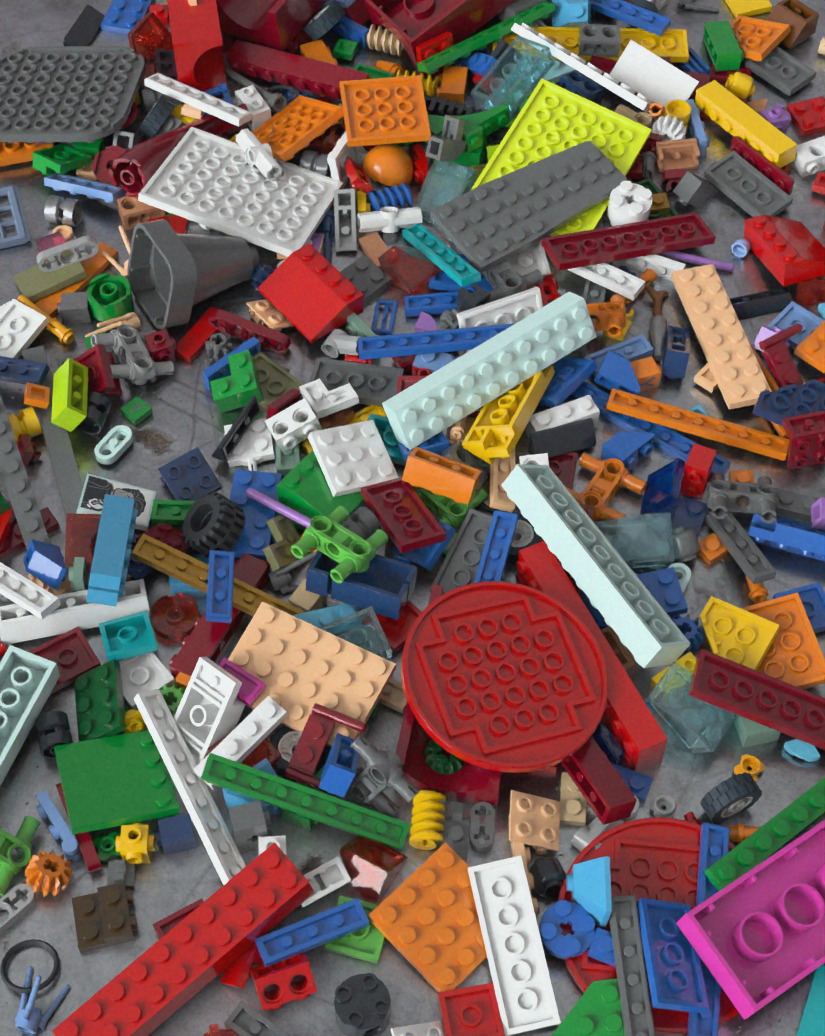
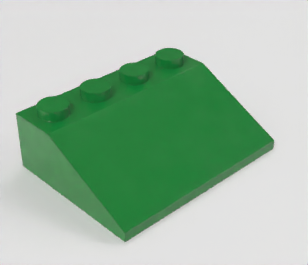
[276,450,365,523]

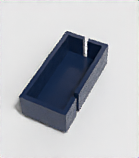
[306,550,418,620]

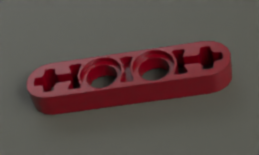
[208,309,291,354]
[56,783,102,873]

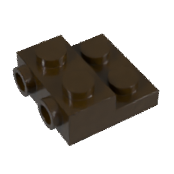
[72,882,138,953]

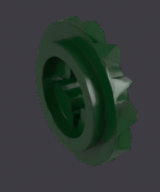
[424,739,465,774]

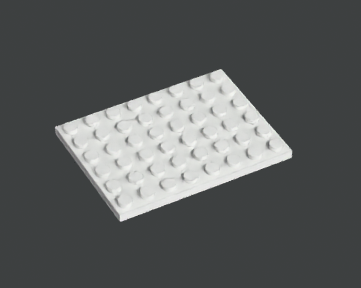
[138,127,343,257]

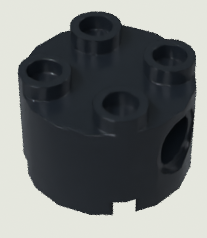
[334,973,391,1036]

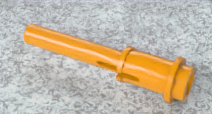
[17,294,75,344]

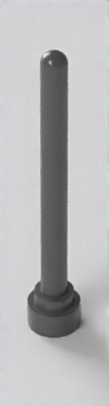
[225,68,287,111]

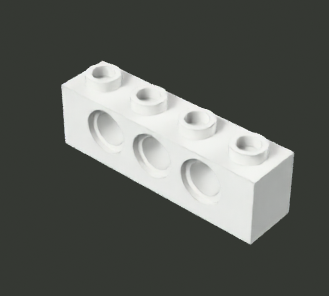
[790,136,825,178]

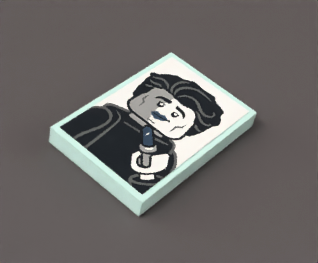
[76,474,156,531]

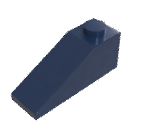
[662,325,690,379]

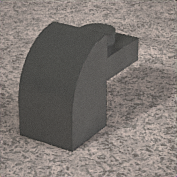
[426,115,467,161]

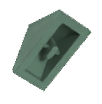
[731,713,781,748]

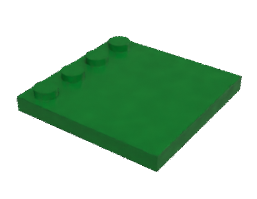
[54,730,179,835]

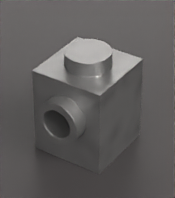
[57,292,91,324]

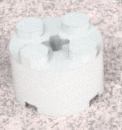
[607,181,652,226]

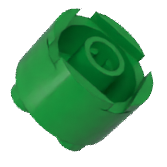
[87,273,134,326]

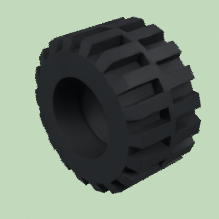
[181,492,245,558]

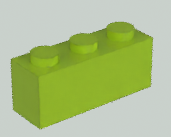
[51,358,88,432]

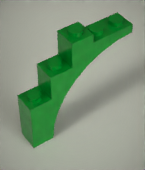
[400,103,509,153]

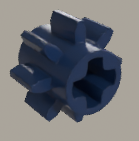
[250,263,275,289]

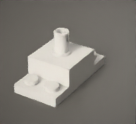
[174,657,245,765]

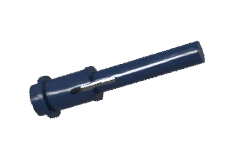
[321,211,335,264]

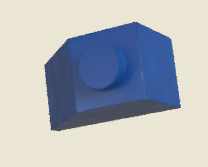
[593,351,641,395]
[319,733,359,798]

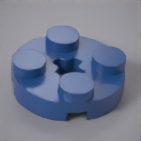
[539,900,595,959]

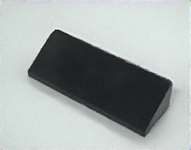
[63,5,105,46]
[729,288,791,320]
[212,396,260,462]
[528,418,596,458]

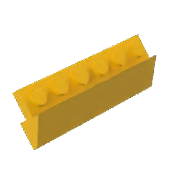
[462,365,555,465]

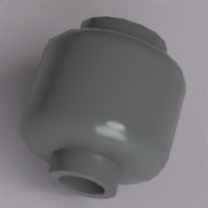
[666,525,700,563]

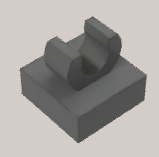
[107,860,137,890]

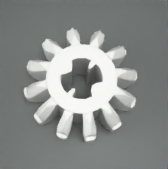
[651,114,687,141]

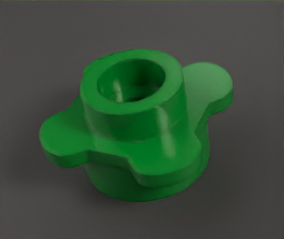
[93,832,121,861]

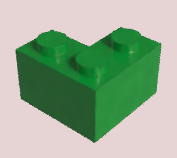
[210,350,264,413]

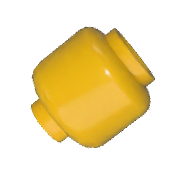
[724,72,756,99]

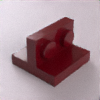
[74,344,123,397]

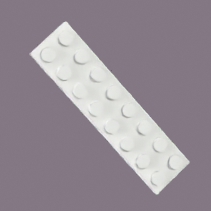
[511,23,653,114]

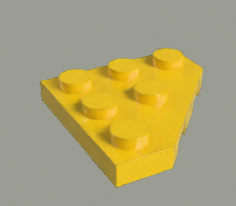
[700,596,780,671]

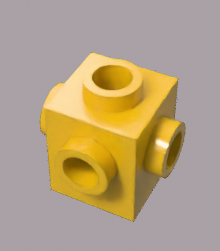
[116,823,156,864]

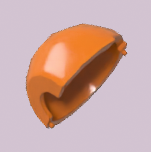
[363,143,414,187]

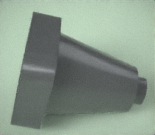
[127,219,259,330]

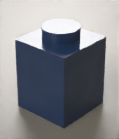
[154,813,196,855]

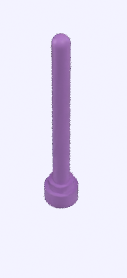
[657,251,734,272]
[246,488,311,528]

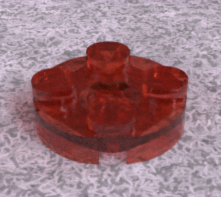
[150,593,200,642]

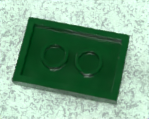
[74,659,126,742]

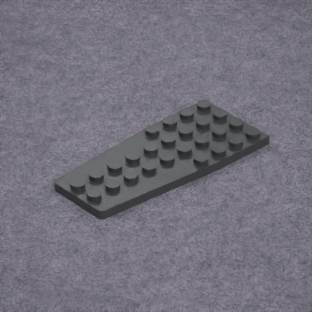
[430,141,627,273]

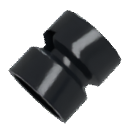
[76,391,112,435]
[35,710,73,759]

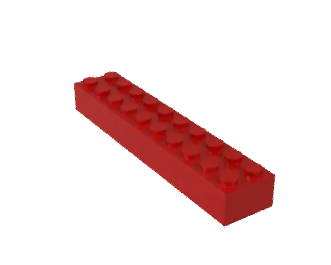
[515,541,667,773]
[52,842,314,1036]

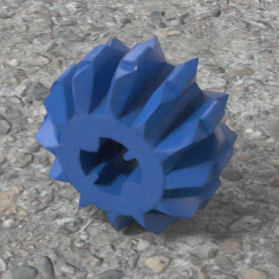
[670,613,704,655]

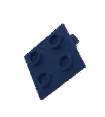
[158,447,222,501]

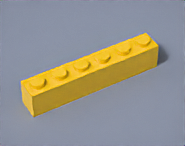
[695,80,797,168]

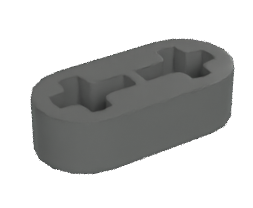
[470,801,495,853]

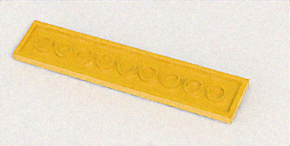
[492,26,689,63]

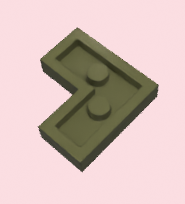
[263,515,308,571]

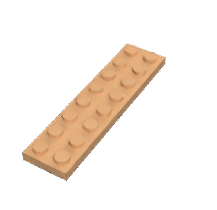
[671,264,772,410]

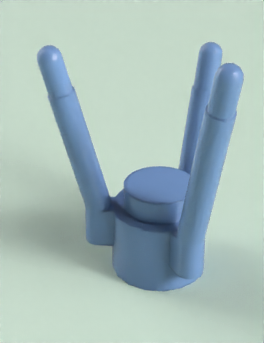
[15,966,70,1034]

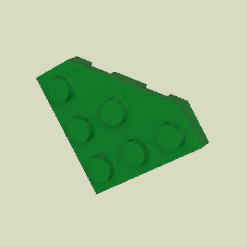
[552,979,625,1036]

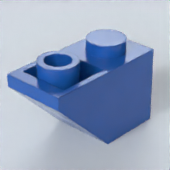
[601,432,655,470]
[23,539,68,590]

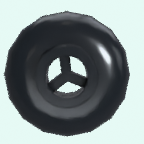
[529,857,567,898]

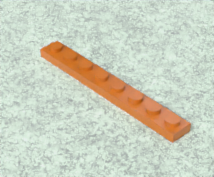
[606,388,790,461]

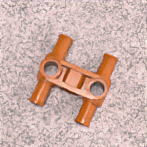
[586,294,627,337]
[564,452,647,528]

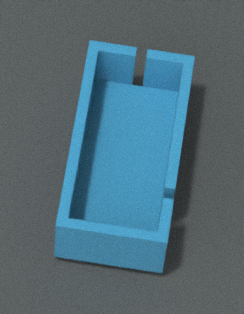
[86,494,138,607]

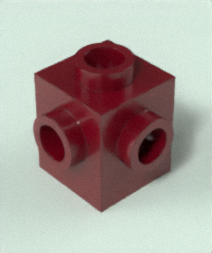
[145,329,177,362]

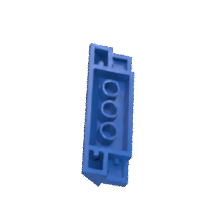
[748,513,825,561]

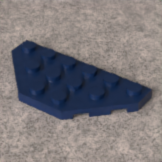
[752,379,825,426]

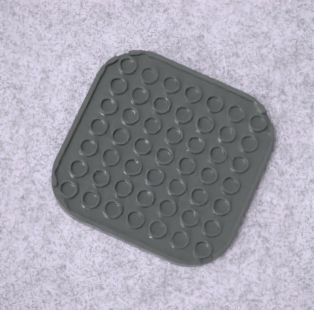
[0,46,146,143]

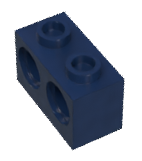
[558,70,605,106]

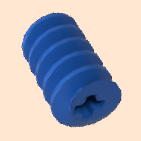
[367,183,413,212]

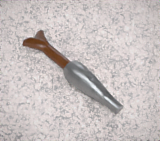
[644,286,670,361]

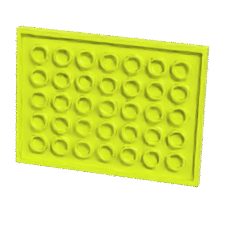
[470,78,652,236]

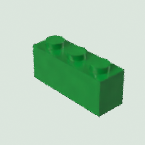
[703,21,744,71]

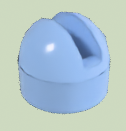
[731,238,750,258]

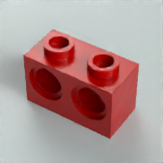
[679,443,717,499]
[250,953,317,1011]

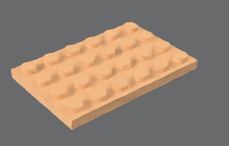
[228,602,397,747]

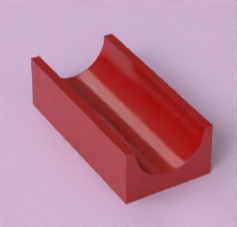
[167,0,227,104]

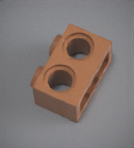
[117,196,165,231]

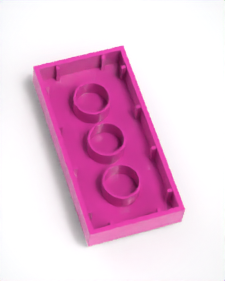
[676,820,825,1020]

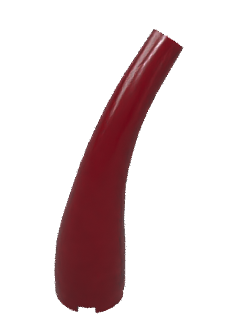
[109,103,251,197]

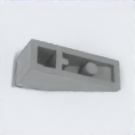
[334,189,358,252]

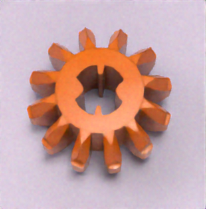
[25,850,72,897]

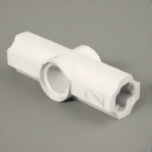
[236,128,282,181]
[357,206,422,233]

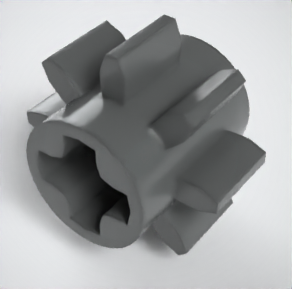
[440,308,462,330]
[205,333,233,361]

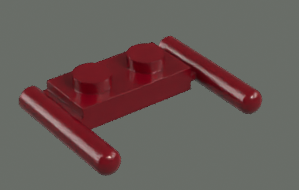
[759,324,825,388]
[285,703,367,797]

